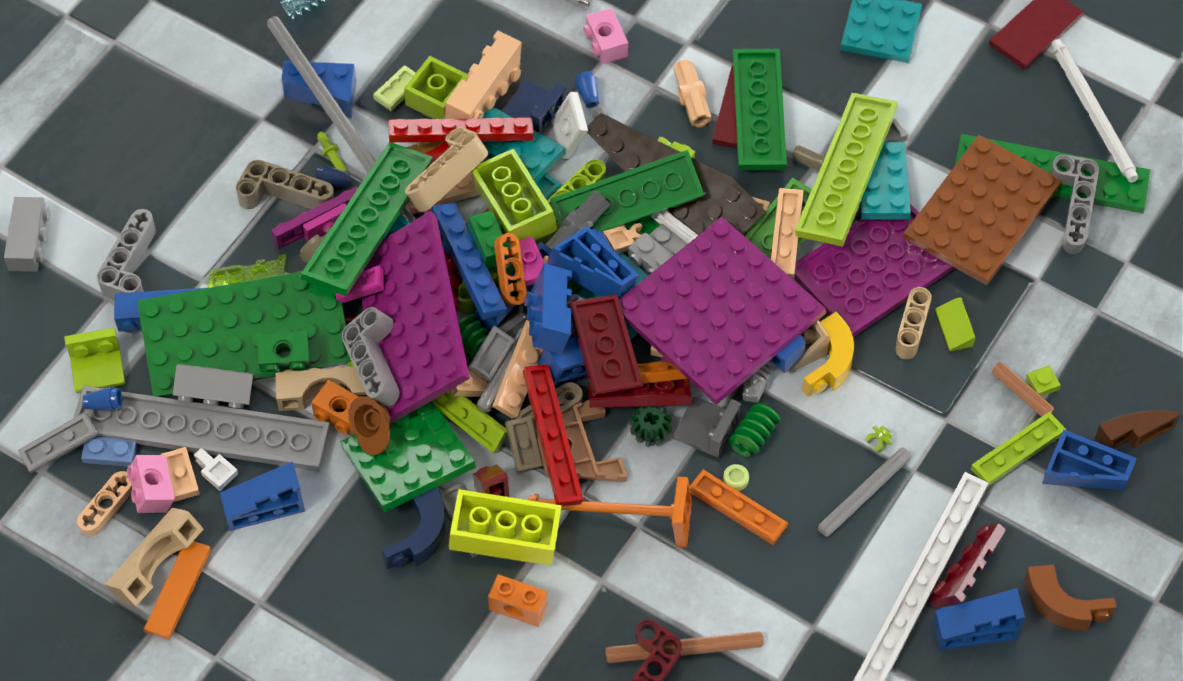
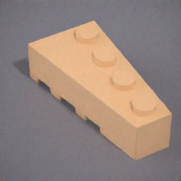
[445,31,522,119]

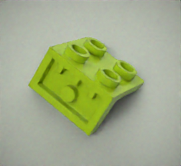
[64,327,125,394]

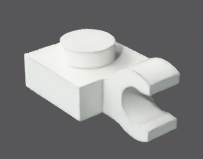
[194,448,238,491]

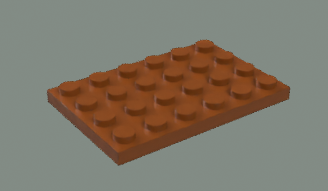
[903,135,1062,285]

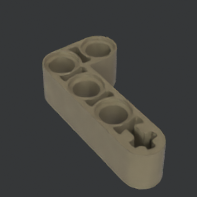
[236,160,335,209]

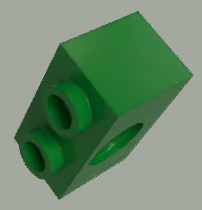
[257,331,310,372]

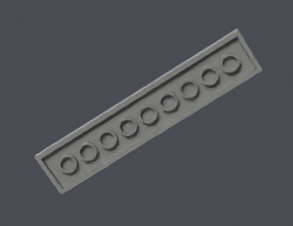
[74,386,330,471]

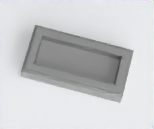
[468,326,515,382]

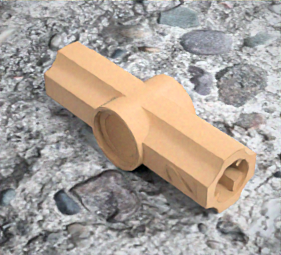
[673,59,711,128]

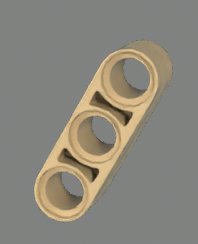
[895,287,931,359]

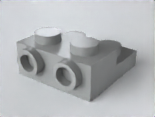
[628,224,687,275]

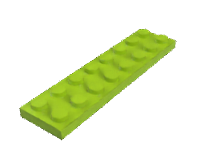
[795,93,898,246]

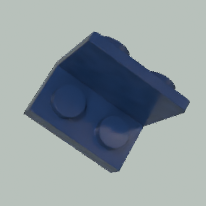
[502,81,566,134]

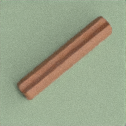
[992,362,1054,417]

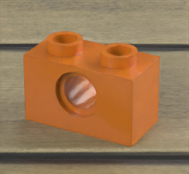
[311,380,359,436]
[488,574,548,627]

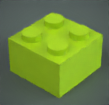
[404,56,468,119]

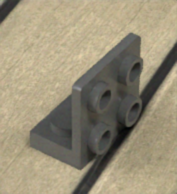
[673,397,741,458]

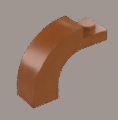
[1024,565,1116,631]

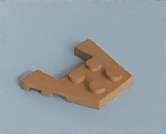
[534,400,628,482]

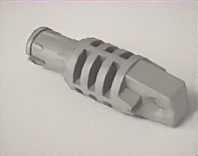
[742,361,772,402]

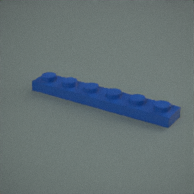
[431,202,507,319]

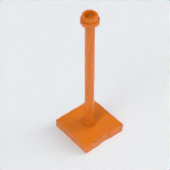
[528,477,692,548]

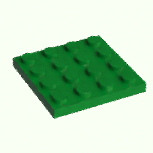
[340,401,476,512]

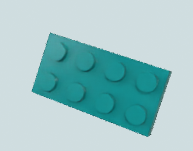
[481,107,566,183]
[860,142,911,220]

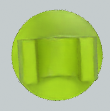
[865,425,893,453]

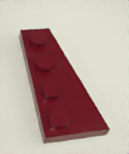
[928,523,1006,609]

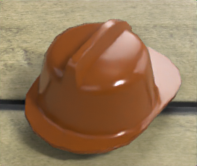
[348,396,390,455]

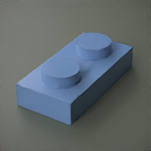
[81,437,138,467]

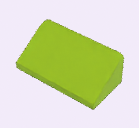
[935,297,975,352]

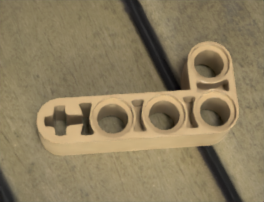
[405,128,488,212]

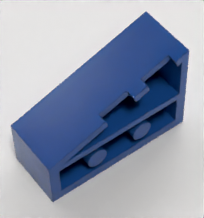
[281,61,356,119]
[547,226,639,299]
[524,263,572,354]
[538,336,588,389]
[1042,429,1137,491]
[220,461,305,531]
[933,588,1025,650]

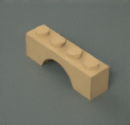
[276,366,379,411]
[104,508,203,606]

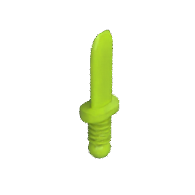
[317,132,347,172]

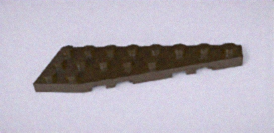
[587,113,767,236]

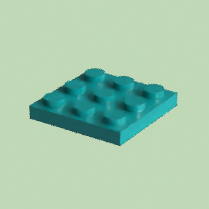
[840,0,922,63]

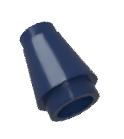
[316,165,350,188]

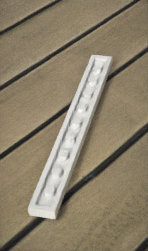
[854,472,988,681]

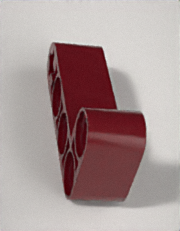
[631,619,682,681]

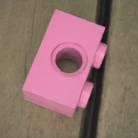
[583,8,628,64]
[127,455,175,513]

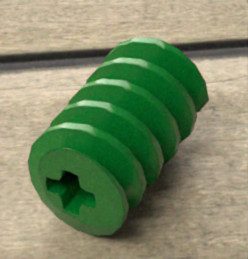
[458,314,488,360]
[728,402,781,458]

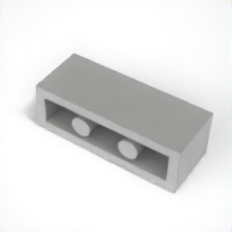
[4,197,50,272]
[173,364,253,408]

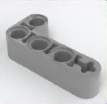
[1050,155,1099,254]
[97,209,156,300]
[342,307,400,407]

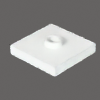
[552,92,588,159]

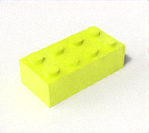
[449,489,562,566]

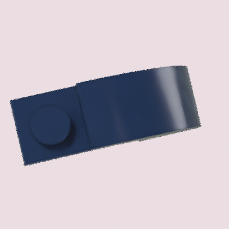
[382,487,446,569]

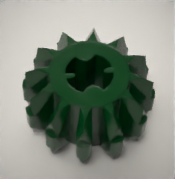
[630,406,672,447]

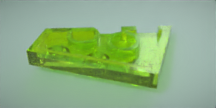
[207,254,287,288]

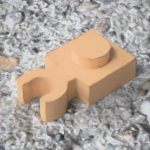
[603,224,648,254]

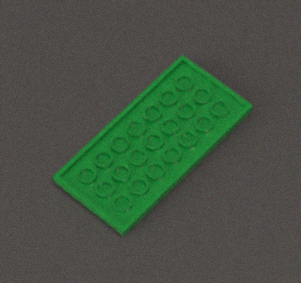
[137,271,351,397]

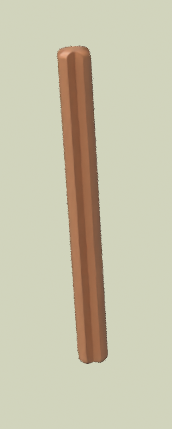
[606,631,764,663]

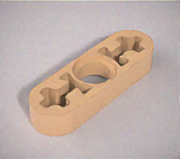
[77,471,132,536]

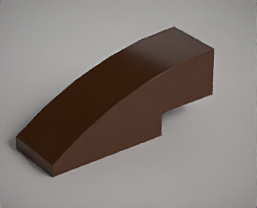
[1095,410,1180,449]

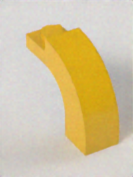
[802,312,854,397]

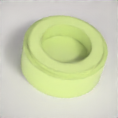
[723,464,749,491]

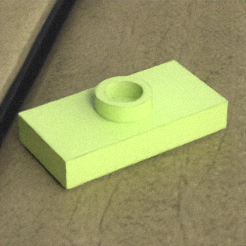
[373,65,415,111]

